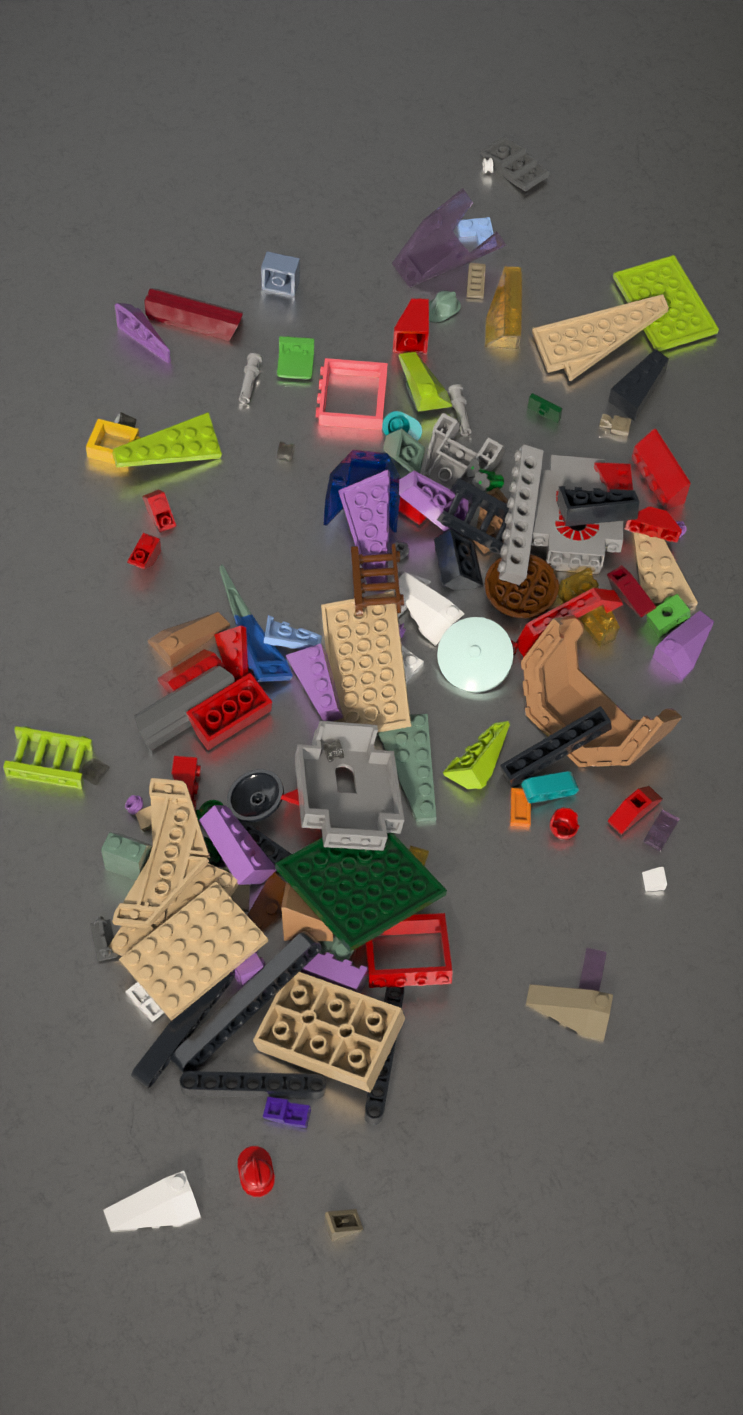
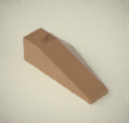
[148,612,230,667]

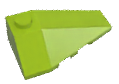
[399,352,452,412]
[443,721,510,789]

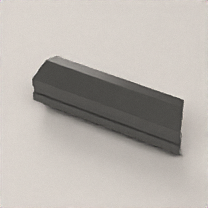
[134,666,235,751]

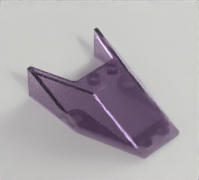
[392,188,507,288]

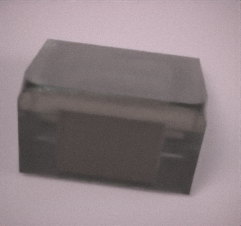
[114,412,137,428]
[81,758,110,785]

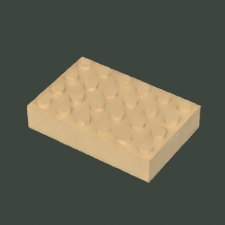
[253,972,405,1093]

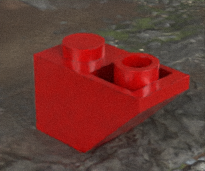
[142,489,176,532]
[127,533,161,569]

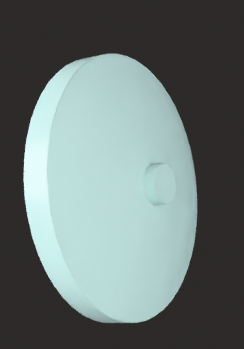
[437,617,514,693]

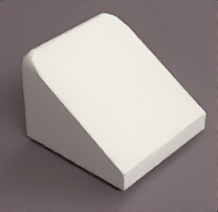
[642,867,667,892]

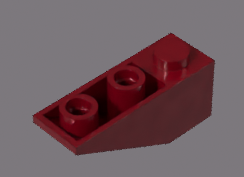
[607,565,656,618]

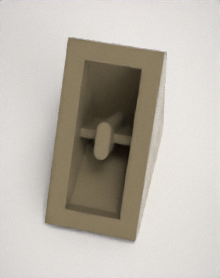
[324,1209,364,1242]

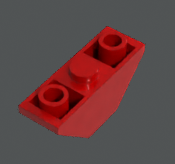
[624,506,682,543]
[607,786,663,835]

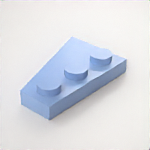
[264,615,322,650]

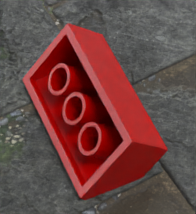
[632,429,691,510]
[186,673,272,750]

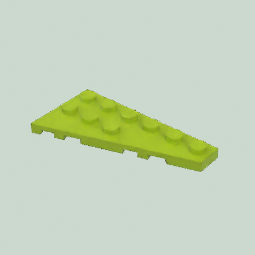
[112,412,222,468]

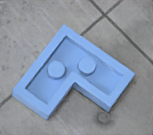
[457,217,496,248]

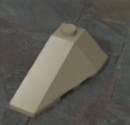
[526,984,613,1041]

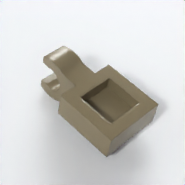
[599,414,631,437]

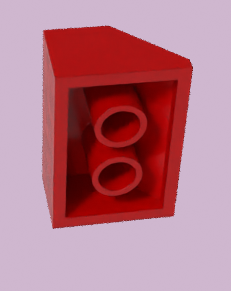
[157,649,226,694]

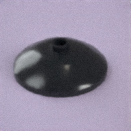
[227,769,284,822]

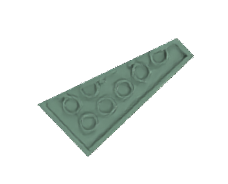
[377,714,437,822]

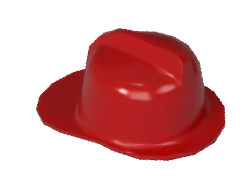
[237,1146,275,1197]

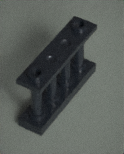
[437,478,520,554]

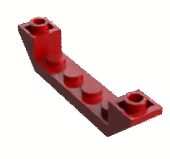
[516,588,623,658]

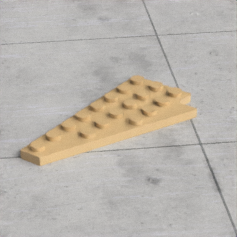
[532,294,669,381]

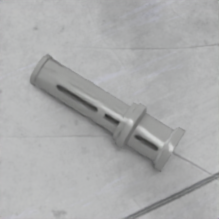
[239,353,263,404]
[448,384,472,436]

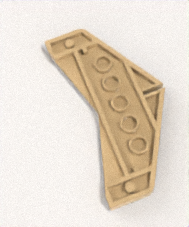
[112,778,210,928]

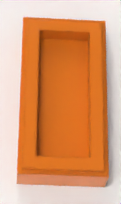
[510,788,531,827]

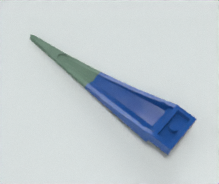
[219,564,293,682]

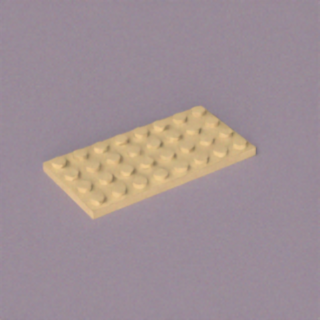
[321,591,412,733]

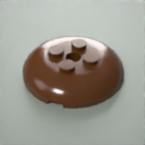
[484,554,559,618]

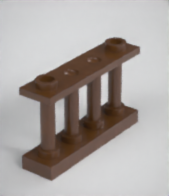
[351,544,404,616]

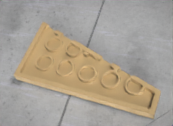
[632,532,698,606]

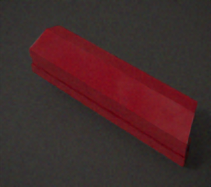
[144,288,243,341]

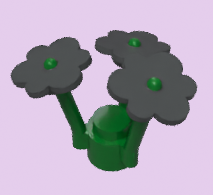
[467,458,504,503]

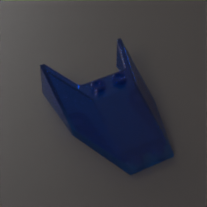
[323,450,401,533]

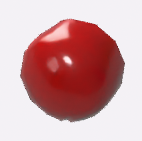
[549,807,580,840]

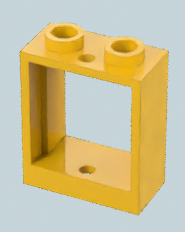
[86,419,141,464]

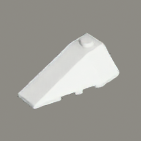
[398,572,464,646]
[103,1171,201,1231]

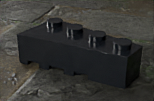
[608,349,669,421]
[557,486,640,526]

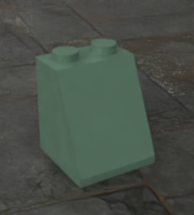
[101,832,152,880]

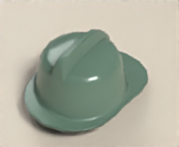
[429,290,461,323]

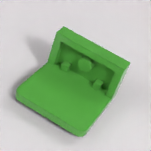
[277,336,314,379]

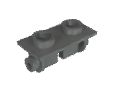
[90,916,118,961]

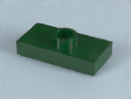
[527,393,563,423]

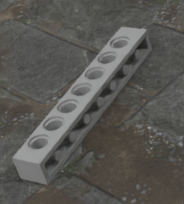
[498,444,544,585]

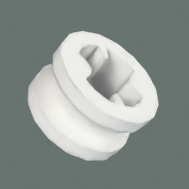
[483,158,493,174]

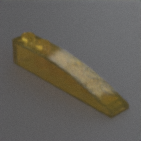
[485,266,522,349]

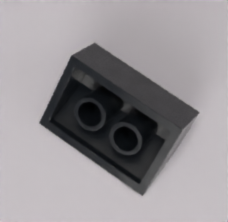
[434,529,484,591]

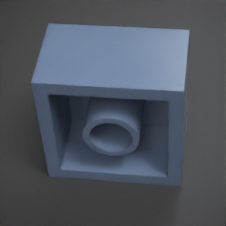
[261,252,300,297]

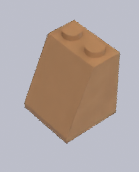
[281,883,334,941]

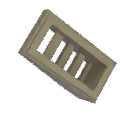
[467,263,486,299]

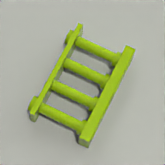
[3,726,93,789]

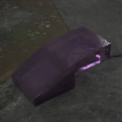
[643,810,680,852]
[578,948,607,991]

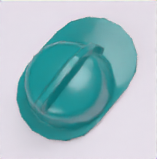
[382,411,422,441]

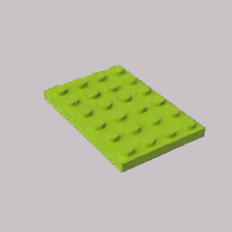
[613,255,719,352]

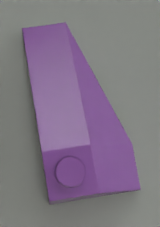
[115,303,171,363]
[653,611,714,681]

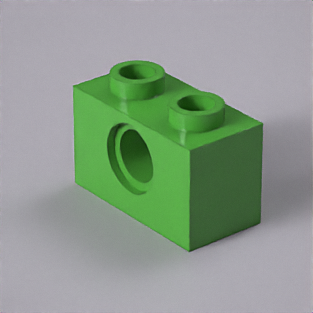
[646,594,690,638]

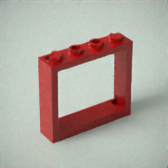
[365,913,452,988]

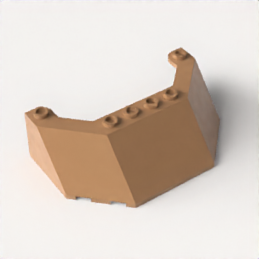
[521,615,682,767]

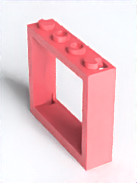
[316,358,388,430]

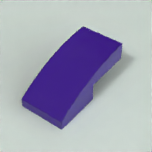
[263,1097,312,1128]

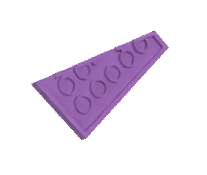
[339,470,390,584]

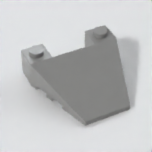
[422,413,505,489]

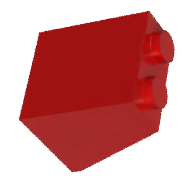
[393,298,429,354]

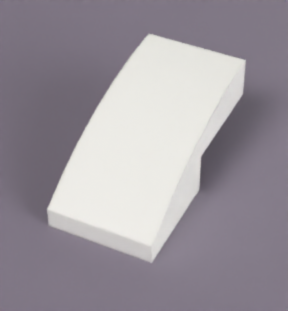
[125,982,164,1023]

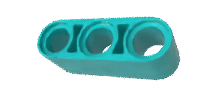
[521,771,579,803]

